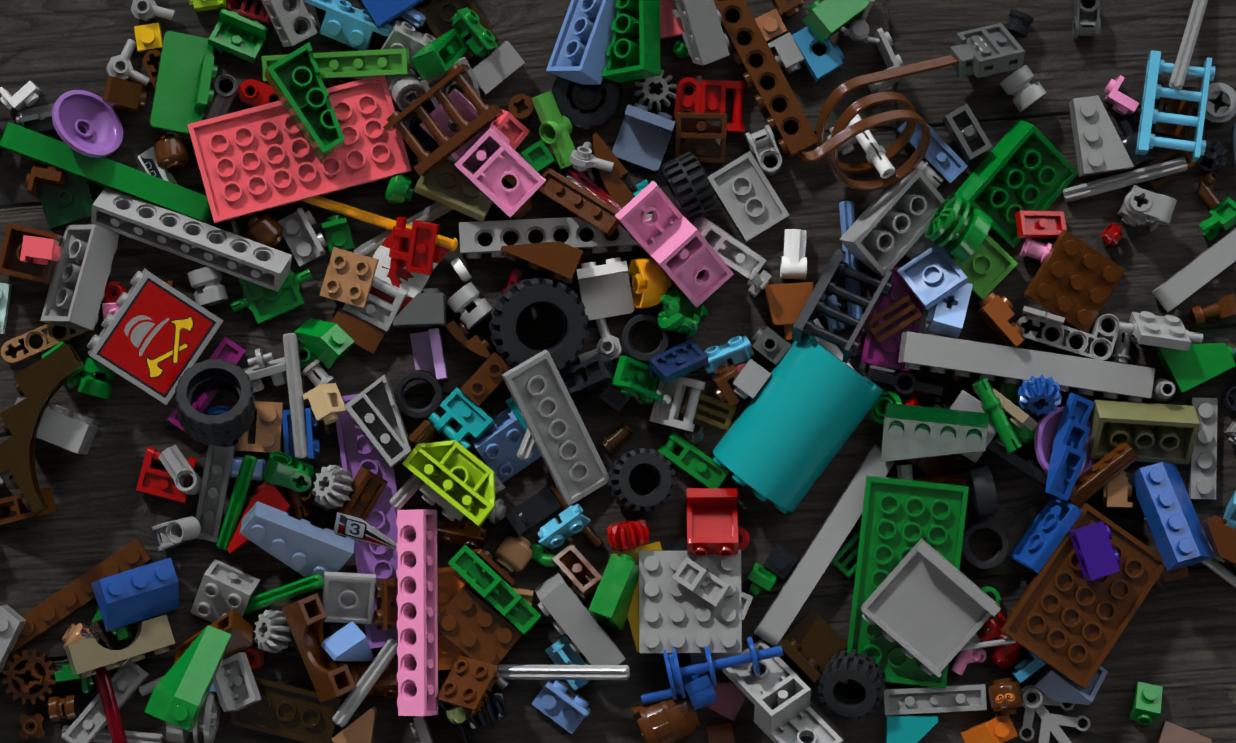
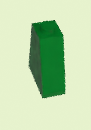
[1154,343,1236,394]
[588,554,639,631]

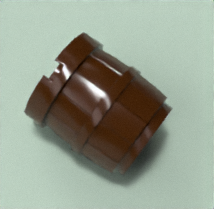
[630,691,700,743]

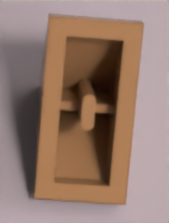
[331,706,377,743]

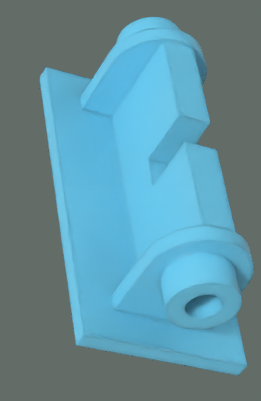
[704,335,754,375]
[538,504,591,550]
[545,635,590,691]

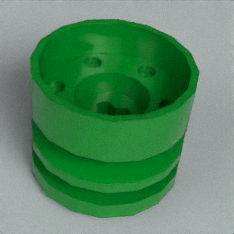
[925,193,992,261]

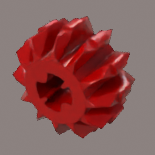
[607,519,650,551]

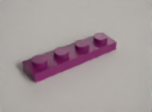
[167,336,246,431]

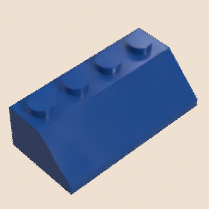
[1129,462,1214,572]

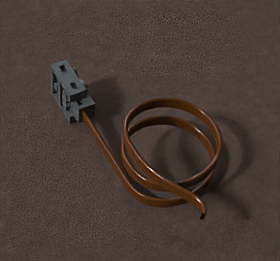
[798,23,1025,191]

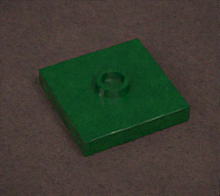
[38,172,95,230]

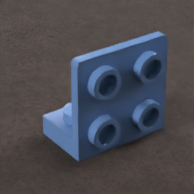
[468,407,541,483]
[531,680,590,734]

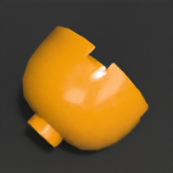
[628,258,671,308]

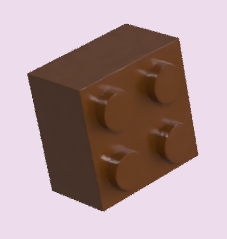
[0,223,63,285]

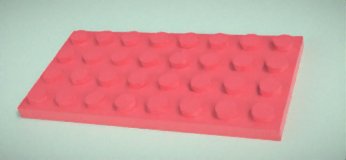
[187,75,412,223]

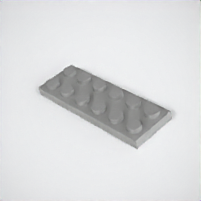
[502,350,610,506]

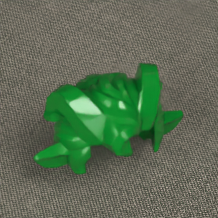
[658,287,708,338]

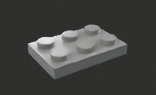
[707,151,789,242]

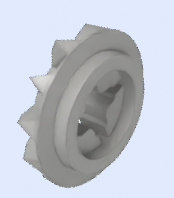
[1198,83,1236,123]

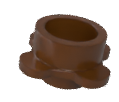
[19,713,45,739]

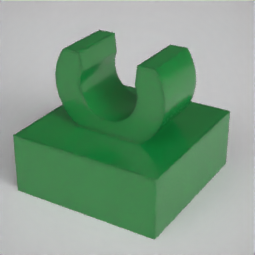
[748,562,778,596]

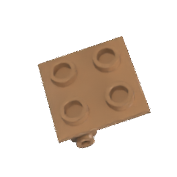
[319,247,379,308]

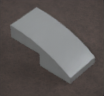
[672,557,732,608]

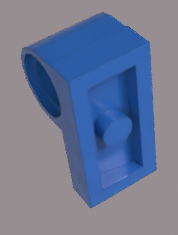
[682,672,719,710]

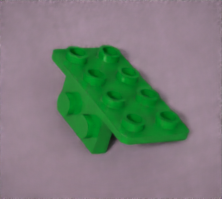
[150,31,218,135]

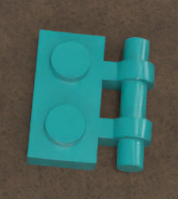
[428,387,494,450]

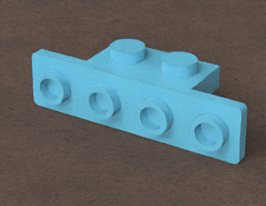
[305,0,395,51]

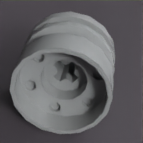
[166,691,220,743]

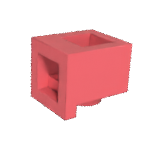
[20,235,62,265]

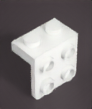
[576,257,634,321]

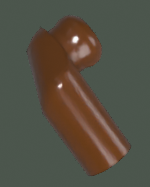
[1197,170,1221,209]

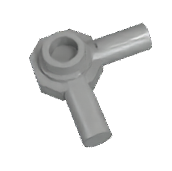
[131,0,176,21]
[106,39,150,87]
[569,142,614,172]
[579,318,623,362]

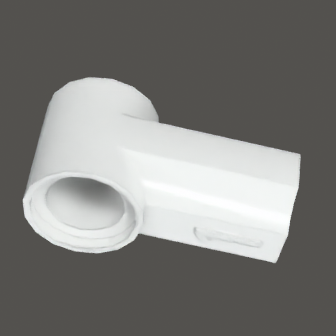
[780,229,807,280]

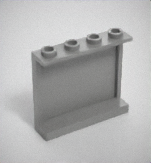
[861,538,1001,678]

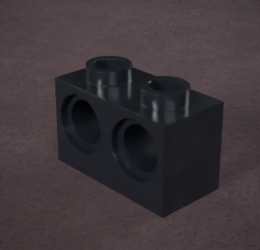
[559,354,615,402]

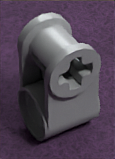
[745,124,782,176]
[1124,189,1177,225]
[152,516,201,551]

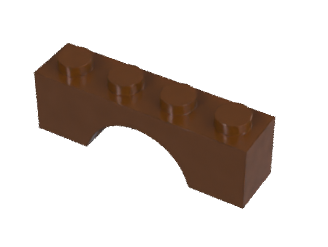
[282,593,356,703]

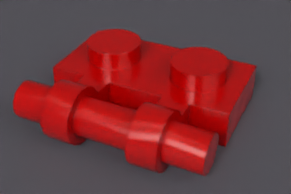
[389,217,440,275]

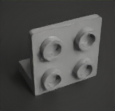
[191,559,260,623]

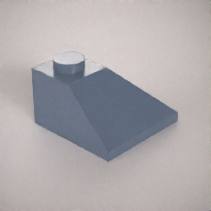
[1035,665,1108,705]

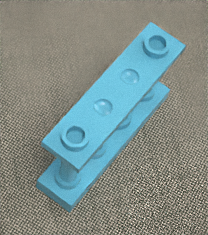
[1135,50,1215,162]

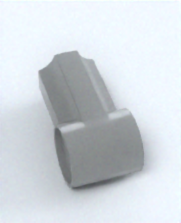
[158,445,202,495]

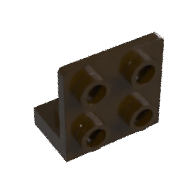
[778,610,847,682]

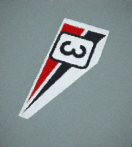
[334,512,397,550]

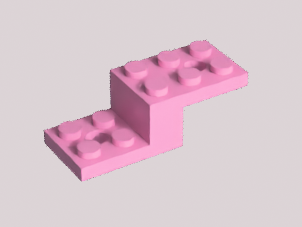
[420,88,546,217]
[615,181,734,308]

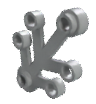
[1018,685,1090,743]

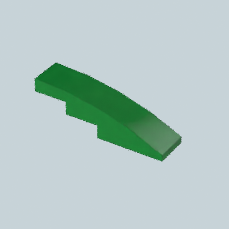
[448,544,543,635]

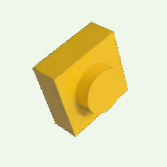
[134,23,163,53]

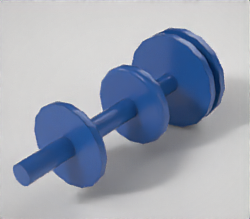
[641,636,783,705]

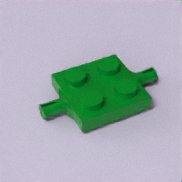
[230,269,313,324]

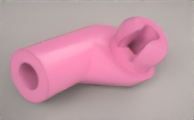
[951,648,987,675]

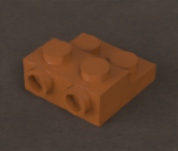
[977,292,1024,347]

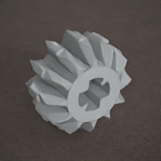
[634,69,677,112]
[311,465,354,509]
[253,609,292,653]

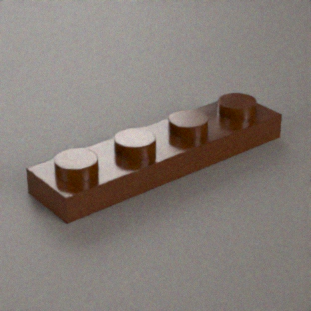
[537,167,621,237]

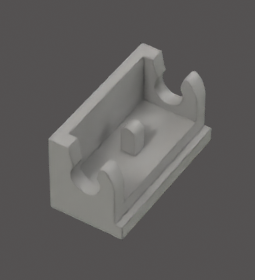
[472,41,525,94]

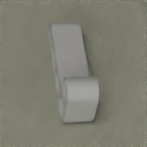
[1015,314,1119,360]

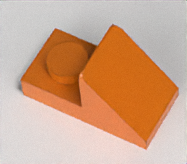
[960,714,1018,743]

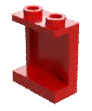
[686,488,739,557]

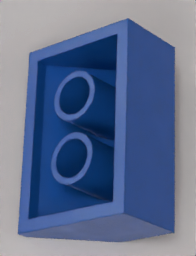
[91,557,179,632]

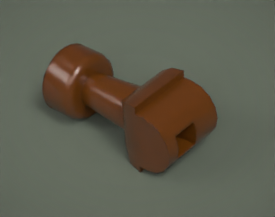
[1189,293,1236,326]

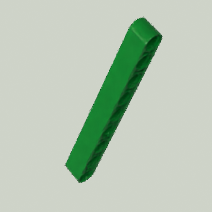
[0,122,213,225]

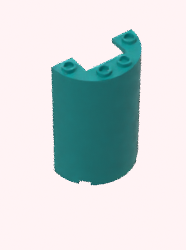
[712,335,884,514]

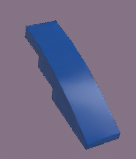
[1045,392,1095,501]

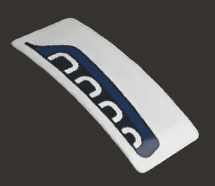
[138,146,178,185]

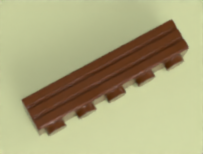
[1068,441,1139,507]

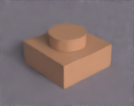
[755,9,787,42]

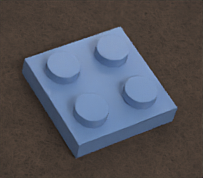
[897,245,969,310]

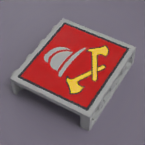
[87,268,223,405]

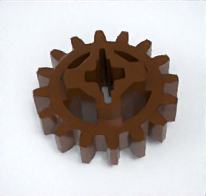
[2,649,58,704]

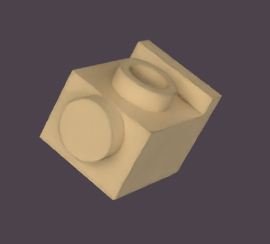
[302,383,347,425]

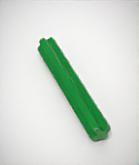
[216,455,257,550]
[244,574,324,614]

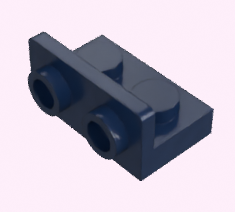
[649,339,708,384]

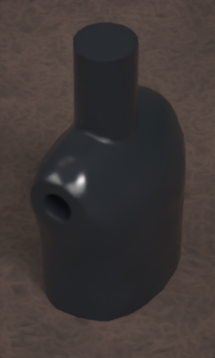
[1120,119,1155,167]

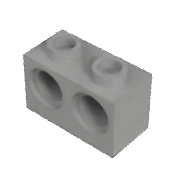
[262,0,318,47]

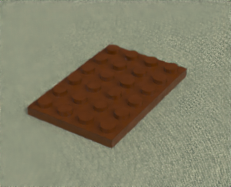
[999,503,1165,689]

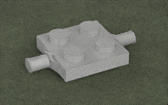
[1116,311,1203,351]

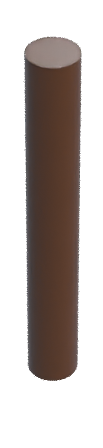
[549,483,602,548]

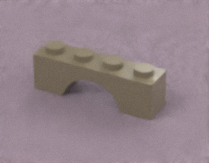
[64,614,175,679]

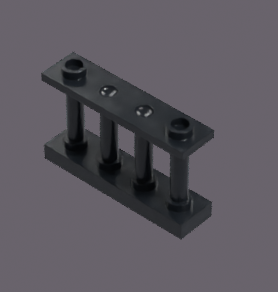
[792,248,894,363]

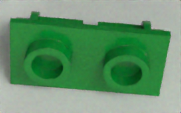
[450,7,499,59]

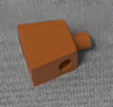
[764,282,813,340]

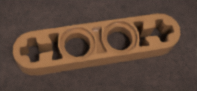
[1,323,90,363]

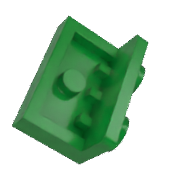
[208,9,268,64]
[612,355,664,404]

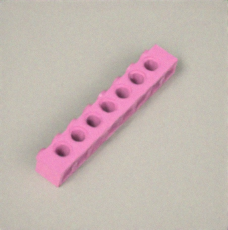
[396,509,438,716]

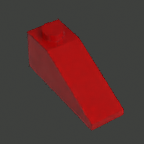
[227,482,292,554]

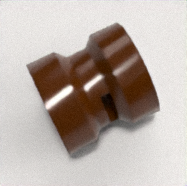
[48,694,79,722]

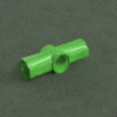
[531,90,576,169]

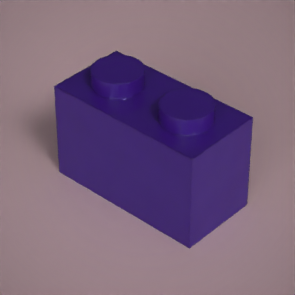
[1068,522,1121,581]

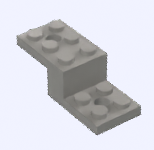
[722,639,843,743]

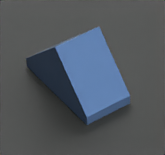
[321,621,373,661]

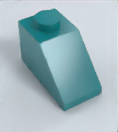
[884,715,938,743]

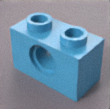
[792,27,844,82]

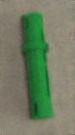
[972,377,1022,453]

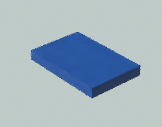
[1009,495,1082,573]

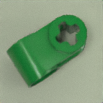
[263,451,314,492]

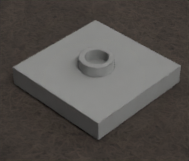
[322,571,376,624]

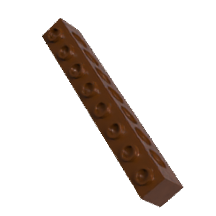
[714,0,818,158]

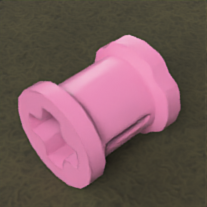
[1020,238,1052,264]

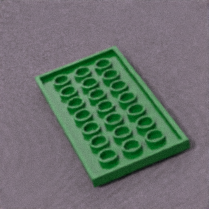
[847,475,969,689]

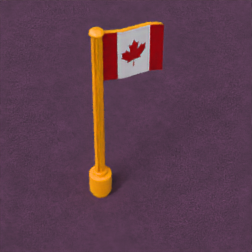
[302,196,458,312]

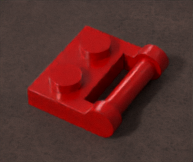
[700,80,746,133]
[136,446,198,503]

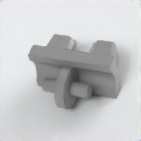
[243,348,287,393]

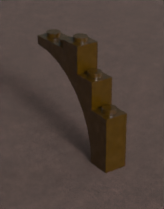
[0,344,84,514]

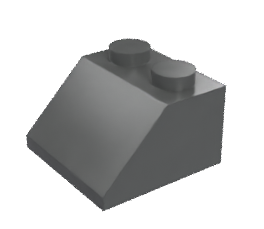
[393,288,447,328]

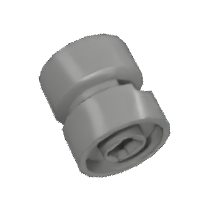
[1000,64,1047,112]
[386,68,426,111]
[187,266,229,307]
[446,282,492,330]

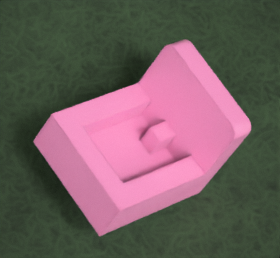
[1104,75,1139,115]

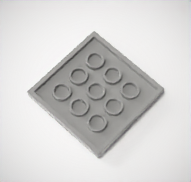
[639,550,742,653]

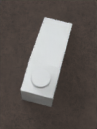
[692,216,766,278]

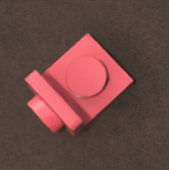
[492,109,530,150]

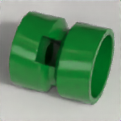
[78,357,117,400]

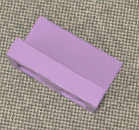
[410,328,448,384]

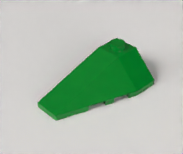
[145,625,232,731]

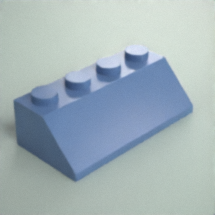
[546,0,618,85]

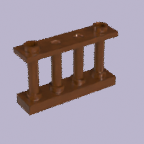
[383,63,504,176]

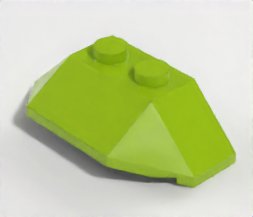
[402,440,495,527]

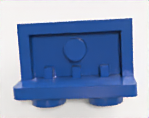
[282,408,320,460]

